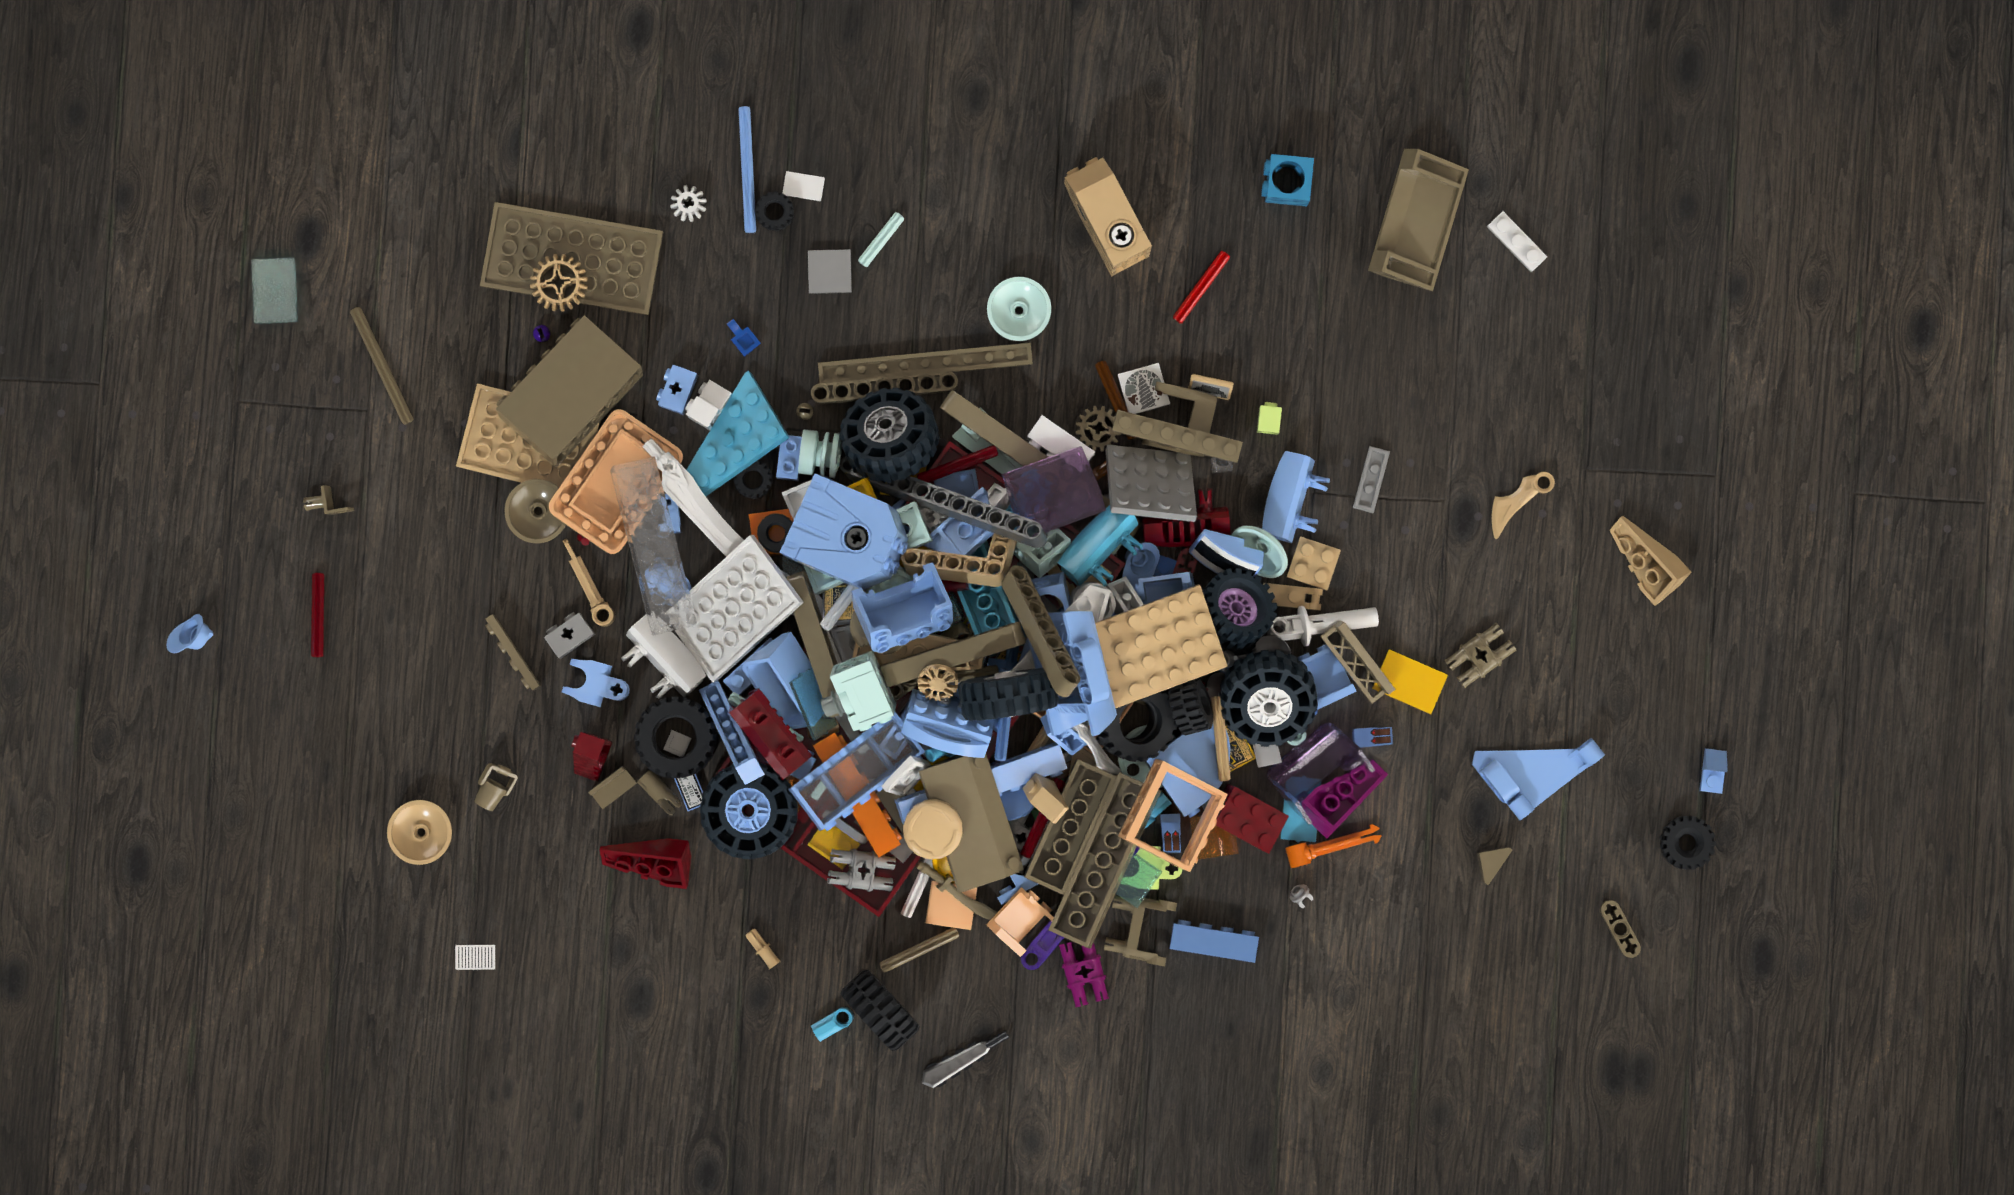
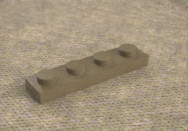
[485,614,541,691]

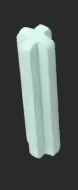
[858,212,904,267]

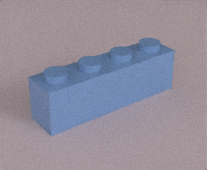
[1169,920,1259,963]

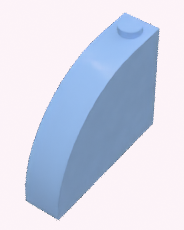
[1145,725,1230,818]

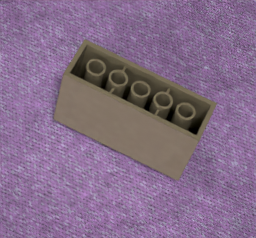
[496,315,643,468]

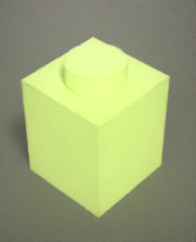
[1257,402,1282,435]

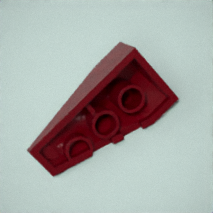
[599,838,691,889]

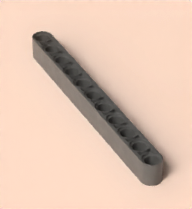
[840,456,1048,548]

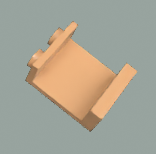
[986,887,1054,957]

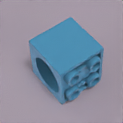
[1261,154,1314,206]

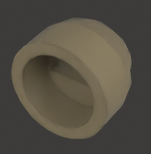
[796,403,814,420]

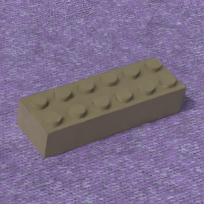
[1024,758,1117,895]

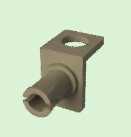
[303,485,354,515]

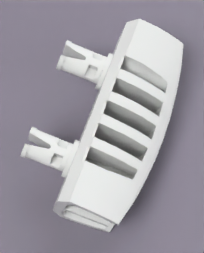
[621,613,706,699]

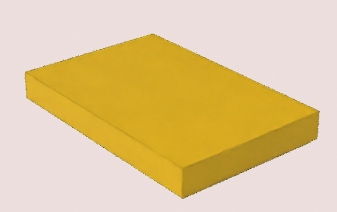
[1372,649,1448,714]

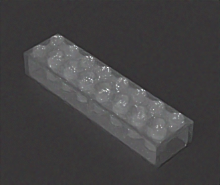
[610,457,697,636]

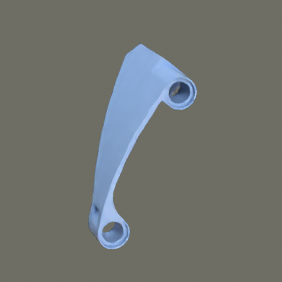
[1472,738,1605,820]

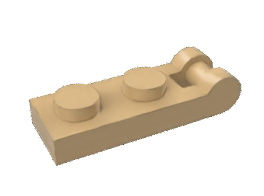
[1263,583,1323,611]

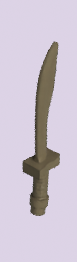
[916,861,998,920]

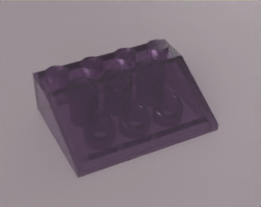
[1002,446,1106,537]

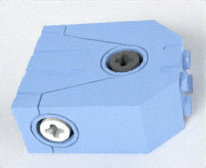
[779,473,908,590]

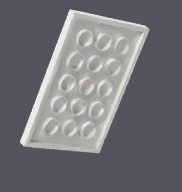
[663,535,804,683]

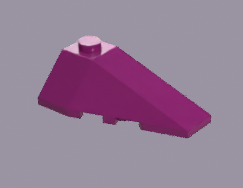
[1301,760,1388,839]

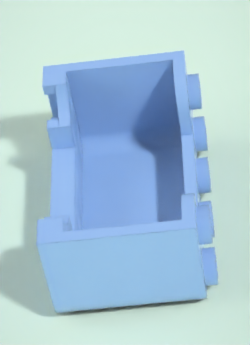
[852,562,953,653]

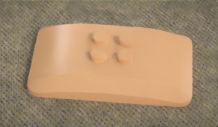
[548,409,683,554]

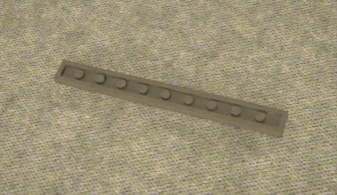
[818,343,1033,383]

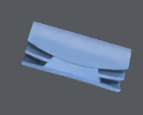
[1262,451,1330,543]

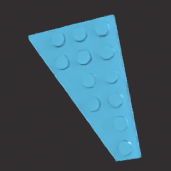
[687,371,790,496]

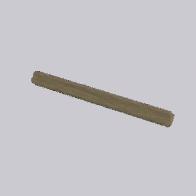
[350,307,413,425]

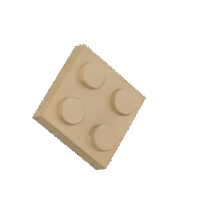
[1287,536,1341,591]

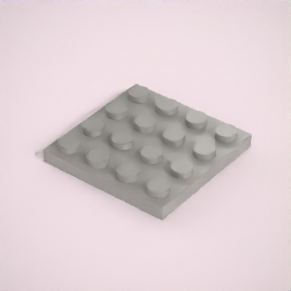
[1105,445,1197,522]

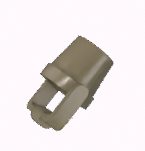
[474,763,518,811]

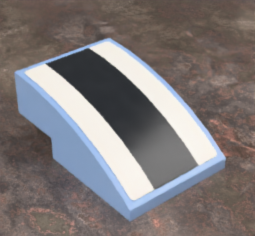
[1189,529,1264,578]

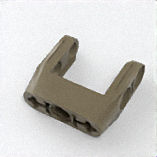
[1142,381,1217,457]

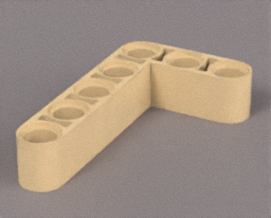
[901,529,1017,587]

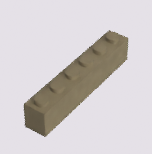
[1112,410,1243,463]

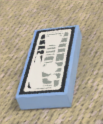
[674,774,703,811]

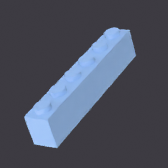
[699,680,765,785]

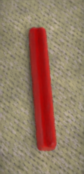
[1173,251,1230,323]

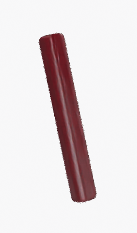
[917,445,998,483]
[311,573,324,657]
[1020,778,1065,858]

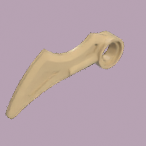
[1492,472,1555,539]

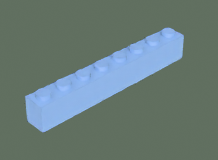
[895,742,1067,824]

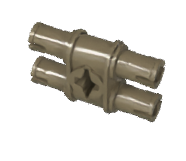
[1444,623,1517,688]

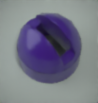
[533,325,551,343]

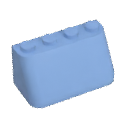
[742,632,824,729]

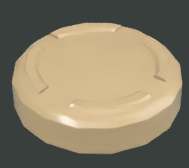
[903,799,963,859]

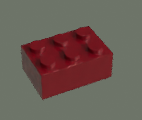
[1215,784,1289,854]

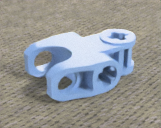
[562,658,630,707]

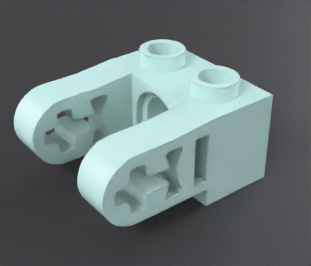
[1014,513,1071,578]

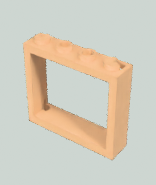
[1118,759,1228,872]

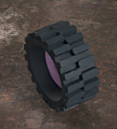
[1202,568,1277,650]

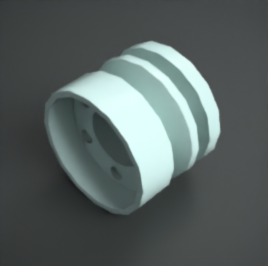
[798,429,842,478]

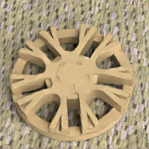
[918,664,958,701]

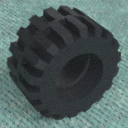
[1168,678,1213,736]

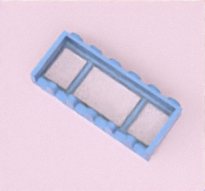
[788,712,925,831]

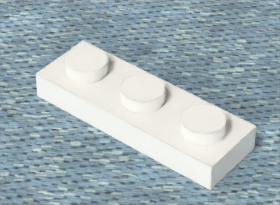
[1487,211,1547,272]

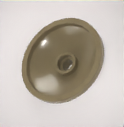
[505,479,566,543]

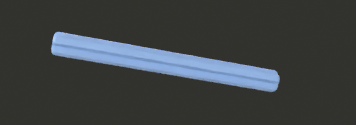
[739,106,756,233]

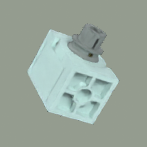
[820,651,897,732]

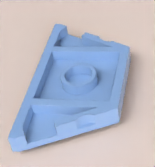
[924,487,994,556]

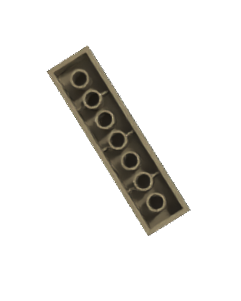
[1049,772,1161,949]

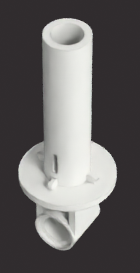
[1267,606,1379,646]

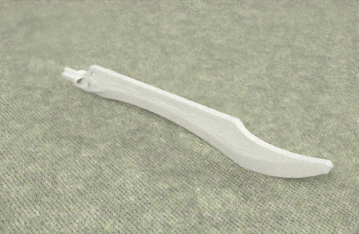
[642,438,841,664]

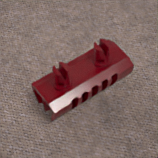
[1142,488,1230,547]
[728,688,812,780]

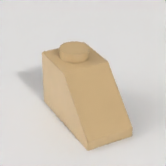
[1022,773,1069,824]

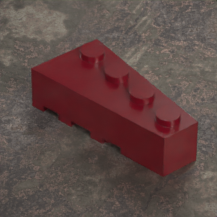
[571,732,612,782]

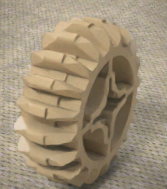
[530,254,588,312]

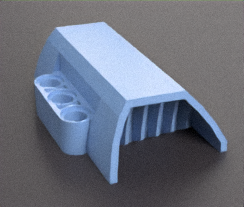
[1028,611,1117,736]

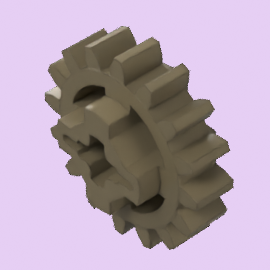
[1075,406,1121,452]

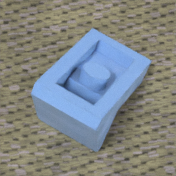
[1700,748,1727,794]
[997,874,1038,905]

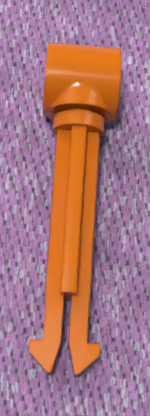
[1285,824,1382,868]

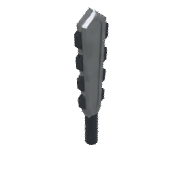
[922,1031,1009,1088]

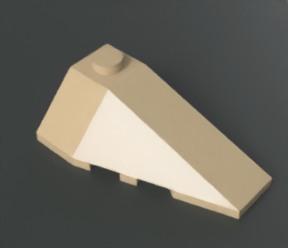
[1610,516,1691,606]

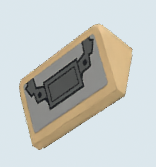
[1188,374,1234,400]

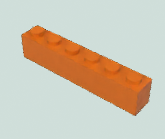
[813,733,903,858]

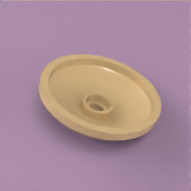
[387,800,452,865]

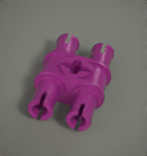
[1058,941,1109,1008]

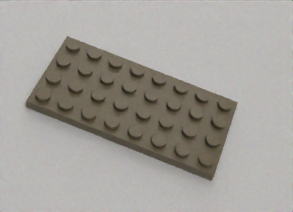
[480,202,664,316]

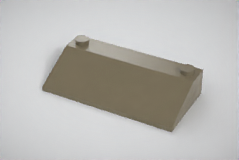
[1368,149,1469,291]
[918,754,1024,893]

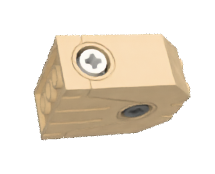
[1064,157,1152,277]

